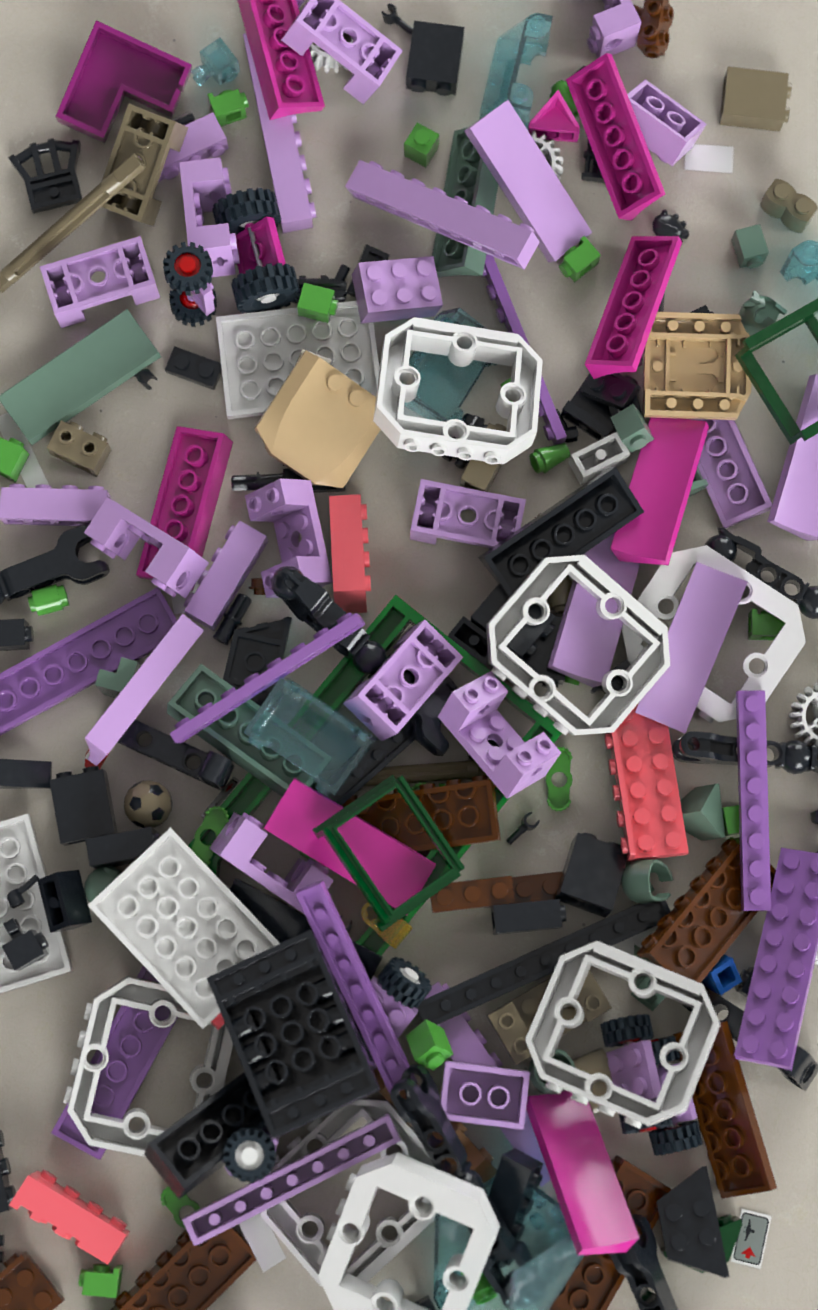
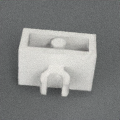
[569,432,630,485]

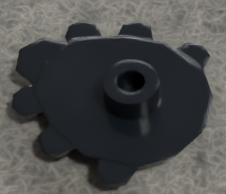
[653,210,689,243]

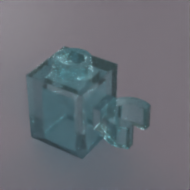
[192,38,240,86]

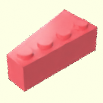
[329,494,371,613]
[9,1170,130,1265]

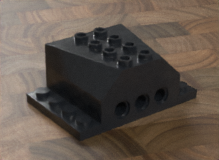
[207,930,380,1139]

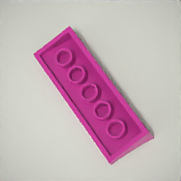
[237,0,325,120]
[566,53,666,221]
[585,236,682,379]
[610,418,709,565]
[136,426,233,591]
[264,777,436,916]
[526,1090,639,1255]

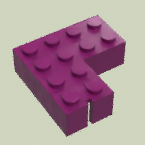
[55,20,192,143]

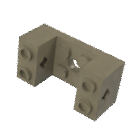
[101,103,188,226]
[486,970,612,1065]

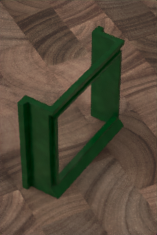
[735,298,818,445]
[312,775,465,932]

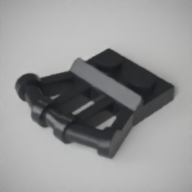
[8,138,83,214]

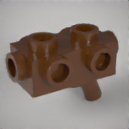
[633,0,674,59]

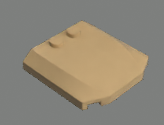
[643,312,751,420]
[254,351,381,489]

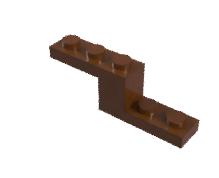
[430,871,562,913]

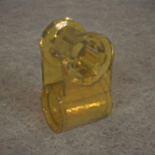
[361,902,413,949]

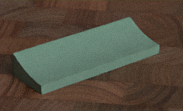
[432,126,498,278]
[0,309,161,445]
[167,664,332,797]

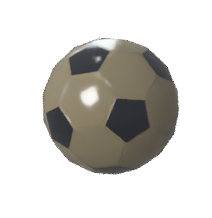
[124,780,172,828]

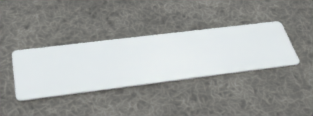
[0,412,49,488]

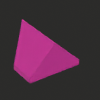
[528,90,580,142]

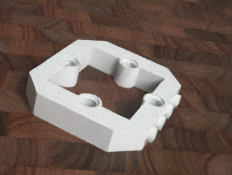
[373,317,543,465]
[622,545,806,723]
[486,555,670,735]
[525,941,720,1129]
[63,976,233,1157]
[261,1098,440,1286]
[317,1152,500,1310]

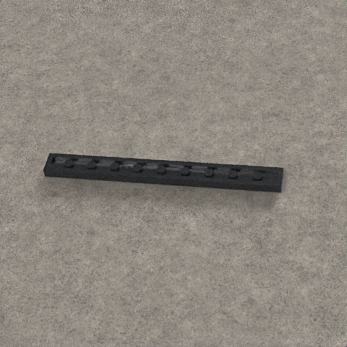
[417,896,671,1025]

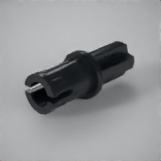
[231,472,283,491]
[213,593,252,646]

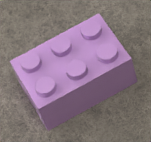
[627,79,707,166]
[352,256,443,323]
[440,1061,530,1130]

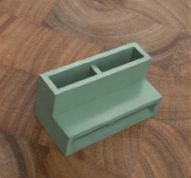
[95,657,141,698]

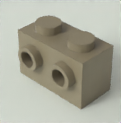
[46,421,111,477]

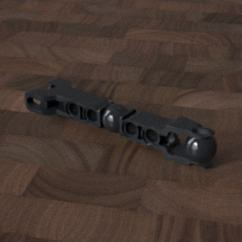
[0,525,110,604]
[705,528,818,619]
[271,566,450,756]
[672,731,818,774]
[390,1064,546,1309]
[610,1214,678,1310]

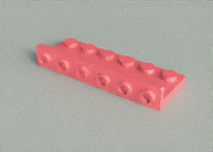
[605,703,689,862]

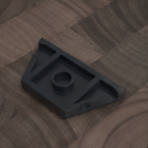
[223,617,293,714]
[656,1166,730,1279]

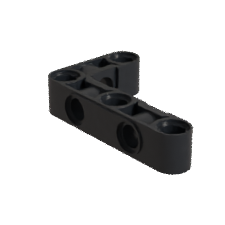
[117,720,235,791]
[682,986,818,1091]

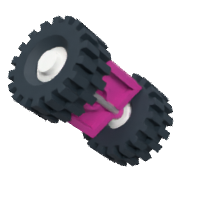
[212,188,301,313]

